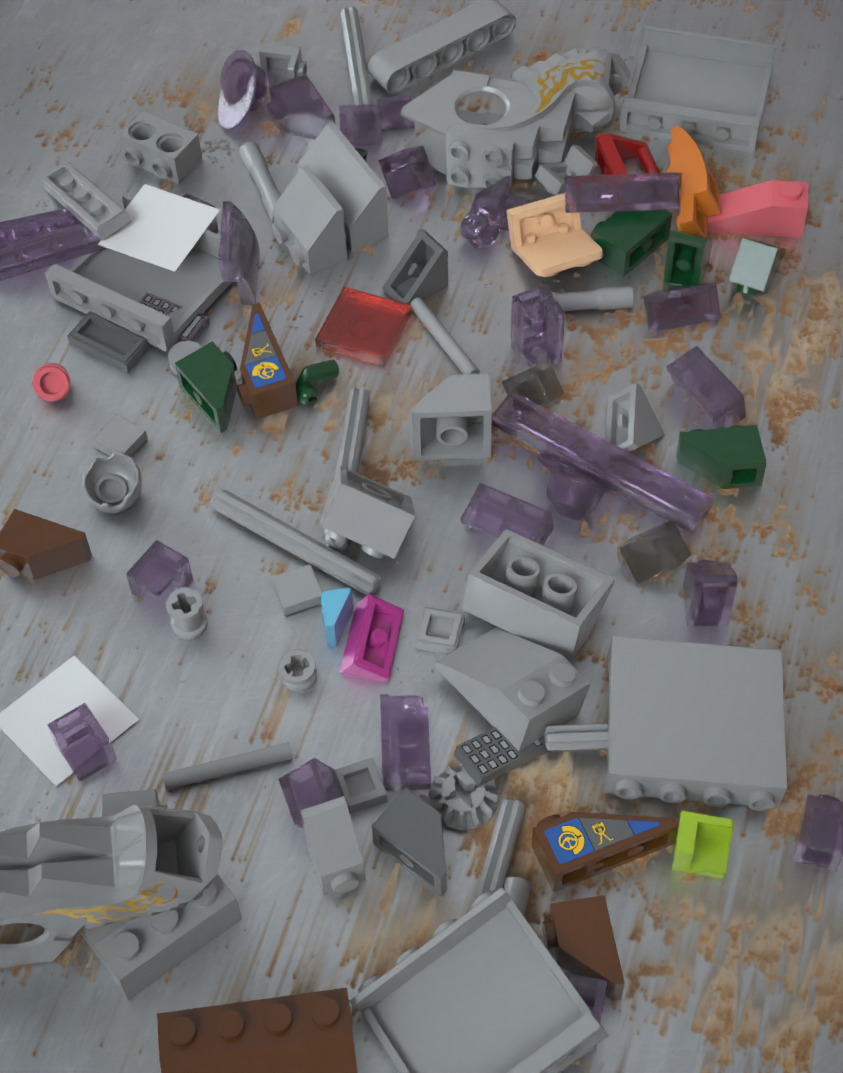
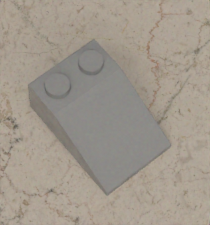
[434,627,591,751]

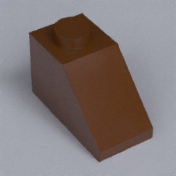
[0,509,92,580]
[542,895,624,1001]

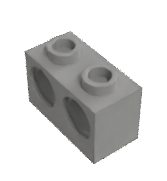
[118,110,202,184]

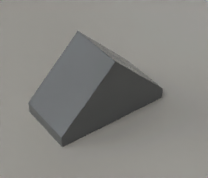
[382,229,448,310]

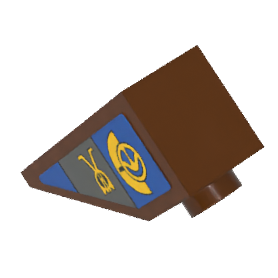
[237,302,298,419]
[531,812,679,892]

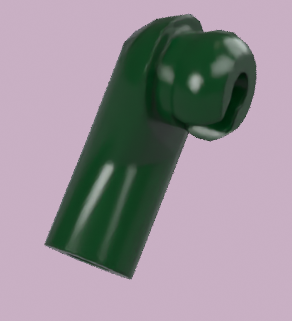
[295,359,339,406]

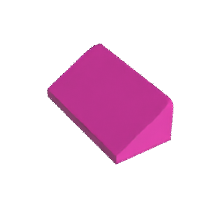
[340,594,404,682]

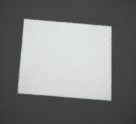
[98,184,220,272]
[0,655,139,787]

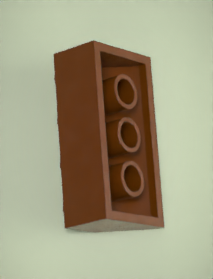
[157,988,358,1073]

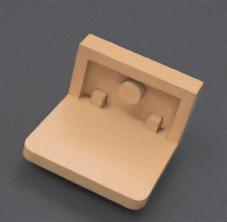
[507,191,603,277]

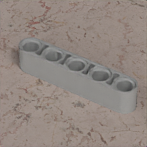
[367,0,517,94]

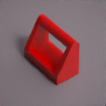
[595,134,670,209]

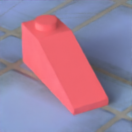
[707,180,808,238]

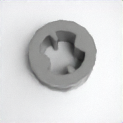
[278,650,317,692]

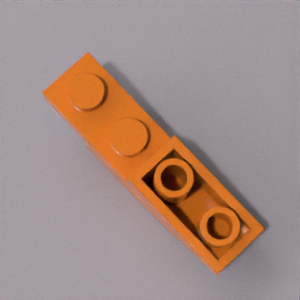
[666,125,721,238]

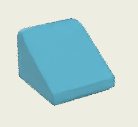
[320,588,354,648]

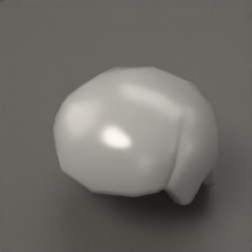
[82,451,142,514]

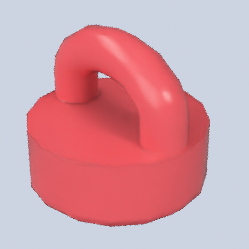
[32,362,71,402]

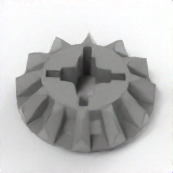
[428,766,498,830]

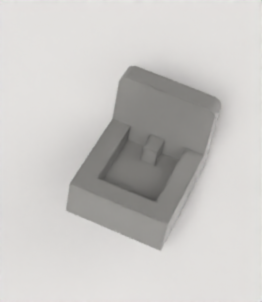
[259,43,307,93]
[535,145,598,196]

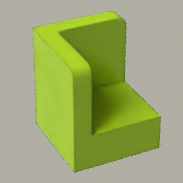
[671,810,735,879]

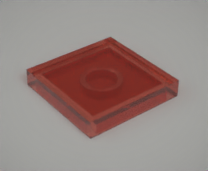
[315,287,412,367]

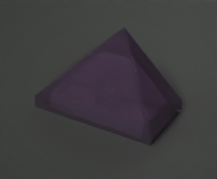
[643,282,721,332]

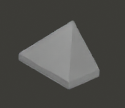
[604,383,665,462]

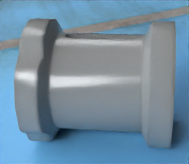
[166,587,208,640]

